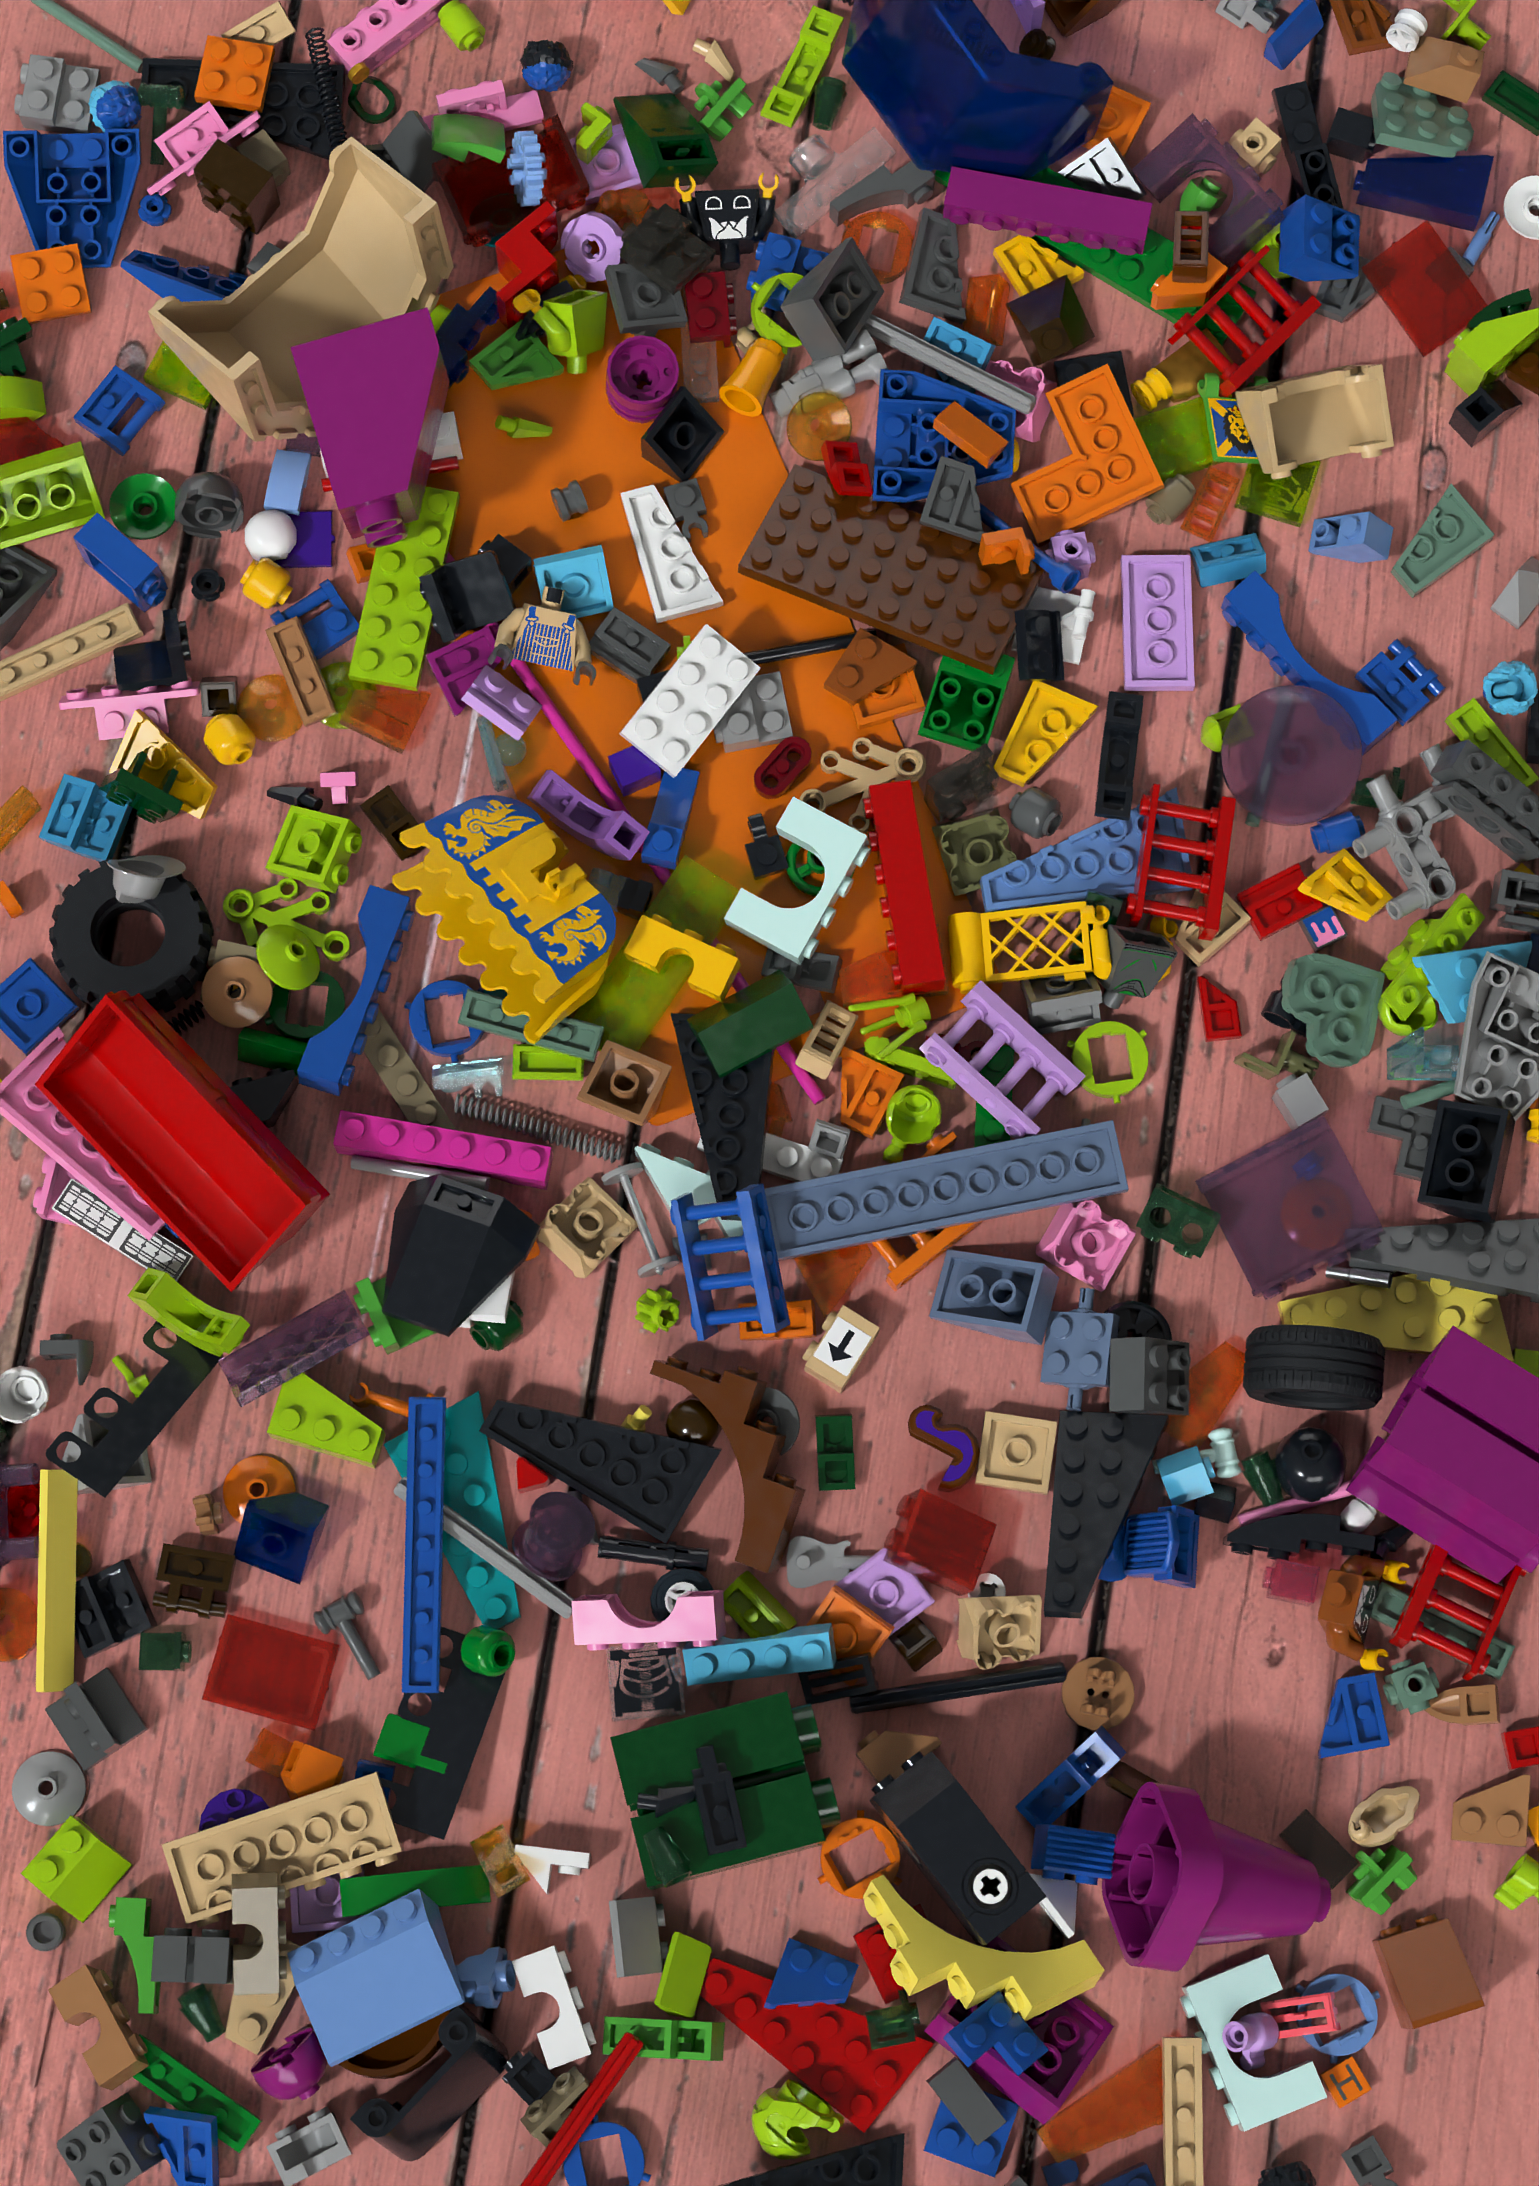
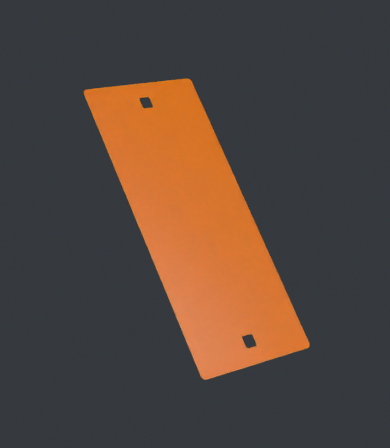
[426,212,1003,1126]

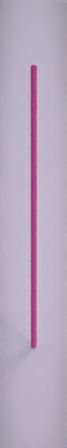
[446,551,826,1105]

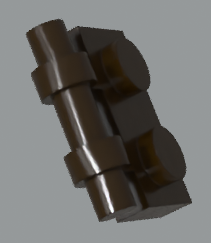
[152,1543,237,1619]

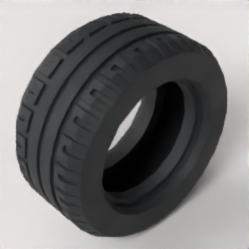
[1243,1325,1385,1411]

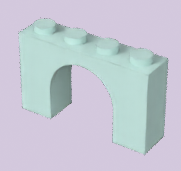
[724,797,871,965]
[1180,1954,1327,2132]

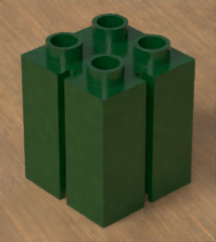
[610,1691,841,1890]

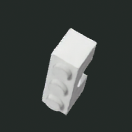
[512,1945,597,2070]

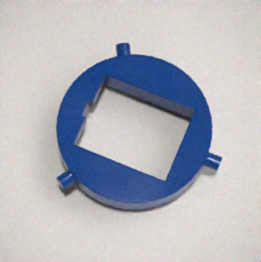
[404,980,484,1063]
[563,2114,651,2186]

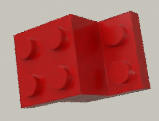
[495,201,559,329]

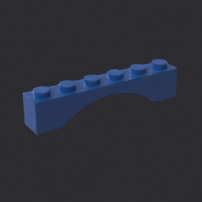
[1221,571,1398,756]
[297,885,415,1097]

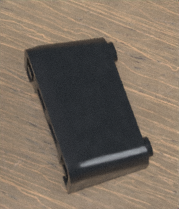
[350,2004,509,2161]

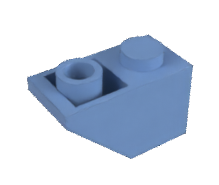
[1308,511,1394,563]

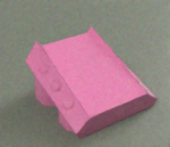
[975,360,1057,443]
[1036,1200,1136,1292]

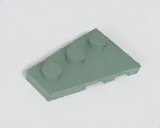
[1391,483,1494,598]

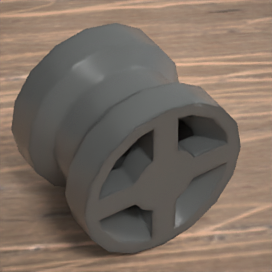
[550,480,589,522]

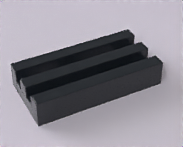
[798,1652,879,1705]

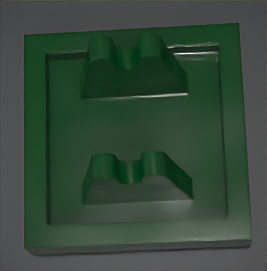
[0,316,32,376]
[99,751,183,824]

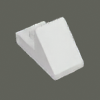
[515,1845,591,1894]

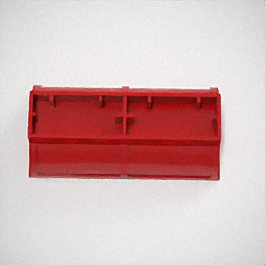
[35,990,330,1292]

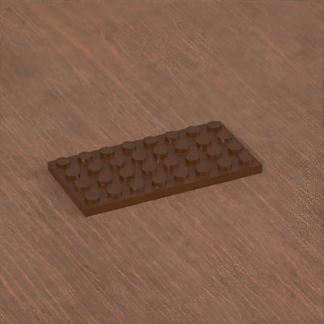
[738,464,1046,675]

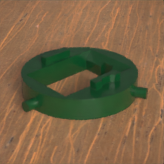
[264,971,346,1043]

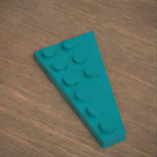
[383,1391,521,1629]

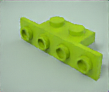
[1380,893,1485,1021]

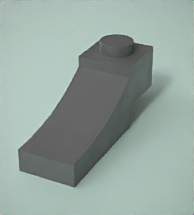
[829,156,935,227]

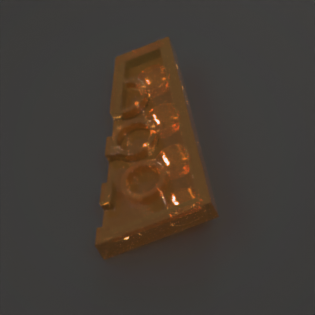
[1035,2044,1163,2163]

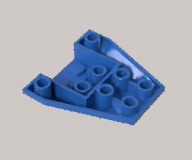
[3,128,141,268]
[872,369,1016,503]

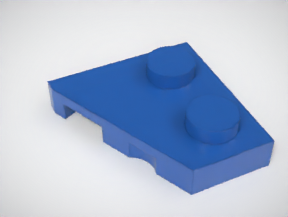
[1318,1672,1390,1759]
[764,1938,859,2009]

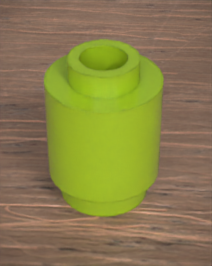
[438,0,486,51]

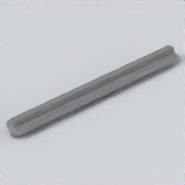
[860,314,1037,415]
[393,1476,574,1619]

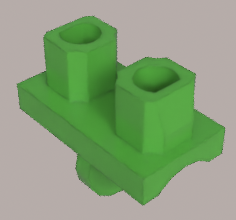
[694,78,754,142]
[1346,1845,1417,1915]

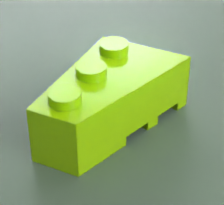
[267,1363,386,1468]

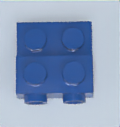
[746,232,830,312]

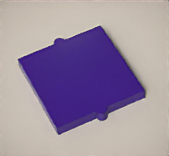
[274,511,336,568]

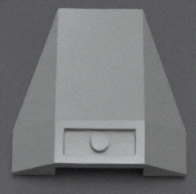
[1454,951,1539,1121]

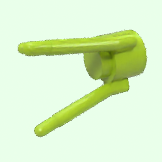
[848,992,931,1060]

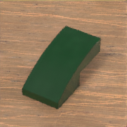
[815,1414,855,1491]

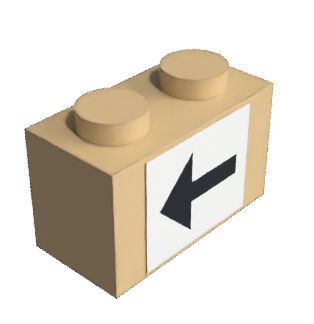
[802,1305,880,1393]

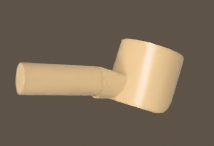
[735,308,767,353]

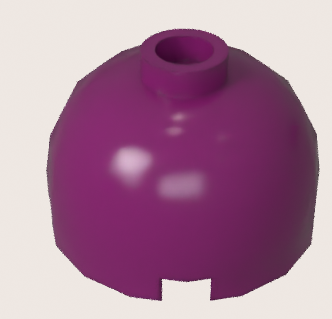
[251,2027,327,2100]

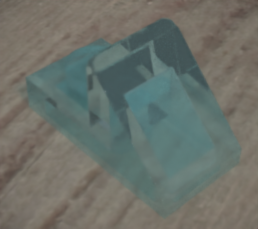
[1387,1027,1459,1081]

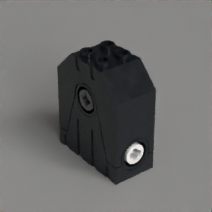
[870,1751,1047,1945]

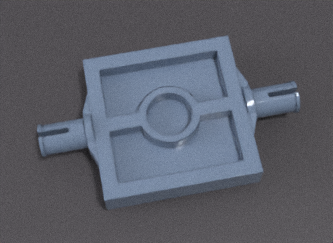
[1040,1288,1120,1411]

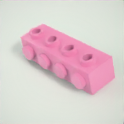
[327,0,452,75]

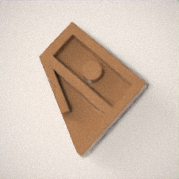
[1451,1774,1531,1848]

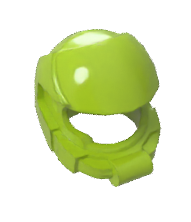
[751,2079,844,2160]

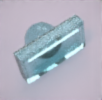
[477,716,527,792]

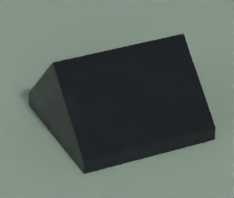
[641,386,725,482]

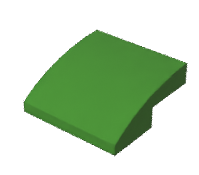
[431,114,506,164]

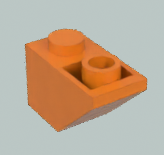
[1150,253,1228,310]
[281,1740,344,1800]

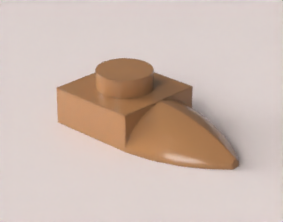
[1424,1684,1500,1726]

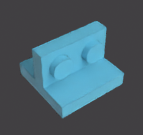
[533,545,614,618]

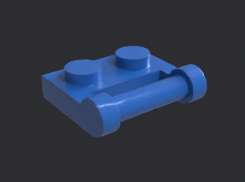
[73,365,166,456]
[270,579,359,661]

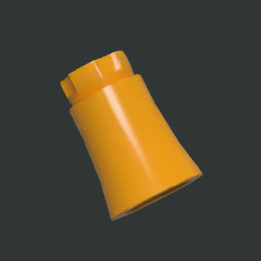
[719,337,785,417]

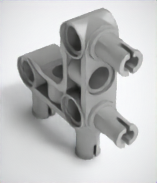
[1352,743,1474,920]

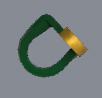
[348,62,396,124]

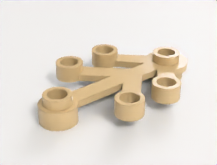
[799,737,926,834]

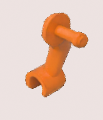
[349,1382,436,1417]

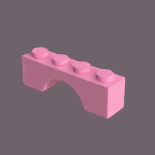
[571,1590,726,1650]

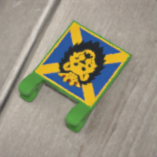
[1197,373,1268,464]

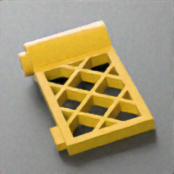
[947,901,1093,994]

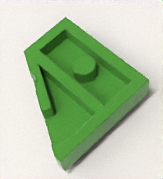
[469,319,564,390]

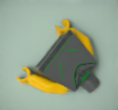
[1081,905,1178,1009]

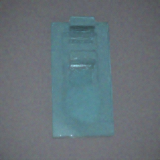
[432,1057,504,1098]

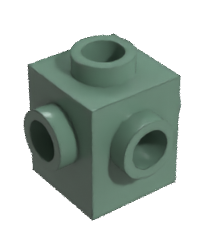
[1383,1658,1439,1715]

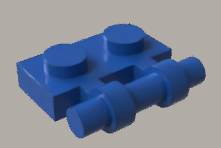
[1355,639,1446,726]

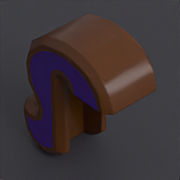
[908,1405,980,1493]

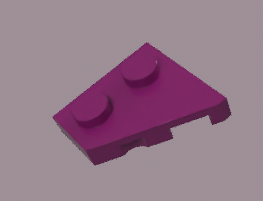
[425,626,502,717]

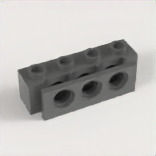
[1430,740,1539,863]
[1489,869,1539,934]

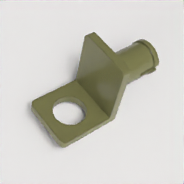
[1233,1030,1319,1080]

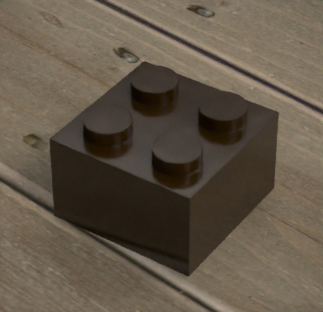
[193,139,280,235]

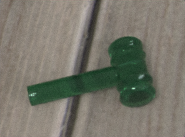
[137,82,185,165]

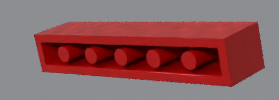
[862,780,945,996]

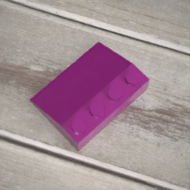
[924,1936,1114,2125]

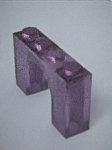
[1132,113,1285,269]

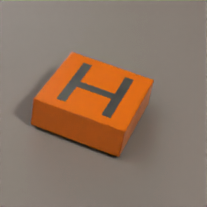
[1319,2056,1372,2109]

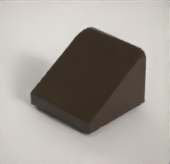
[200,676,238,717]
[888,1616,942,1672]

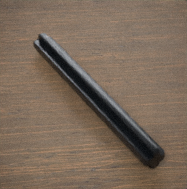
[849,1662,1066,1714]

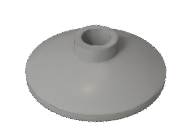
[12,1751,86,1826]

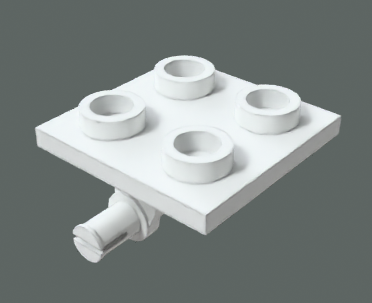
[1012,587,1096,665]

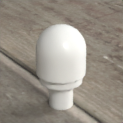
[1340,1497,1377,1534]

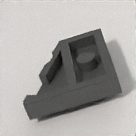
[1314,256,1397,323]

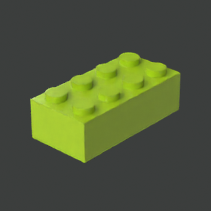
[0,441,105,549]

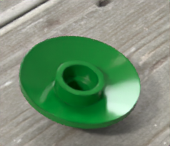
[109,473,176,540]

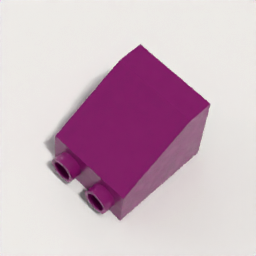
[290,307,450,548]

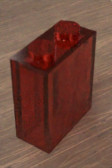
[883,1488,997,1596]

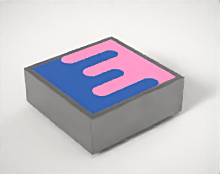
[1298,905,1348,953]

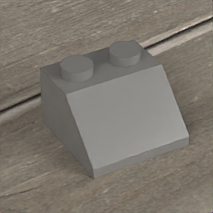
[609,1896,668,1978]

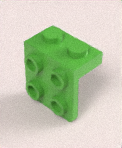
[353,1277,436,1355]

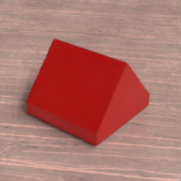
[516,1457,550,1494]

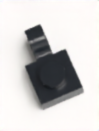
[745,813,789,880]

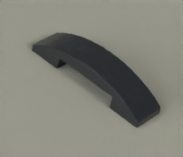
[1094,691,1144,821]

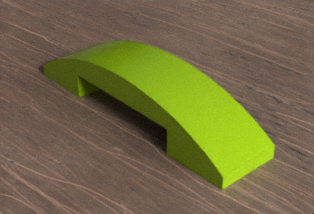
[760,5,844,128]

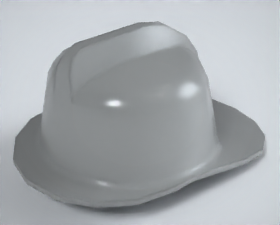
[107,855,186,903]

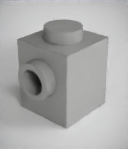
[1272,1073,1329,1134]

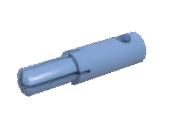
[1461,211,1500,267]

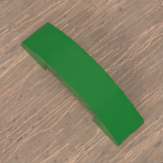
[339,1864,491,1917]

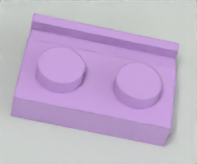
[461,665,542,741]

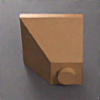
[1403,35,1485,104]

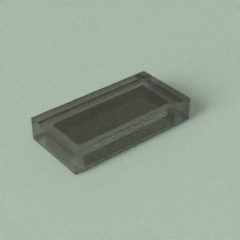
[1279,1809,1358,1889]

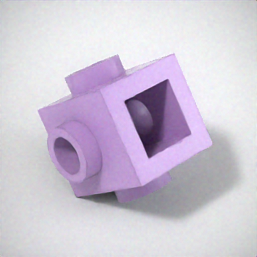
[1044,530,1096,581]

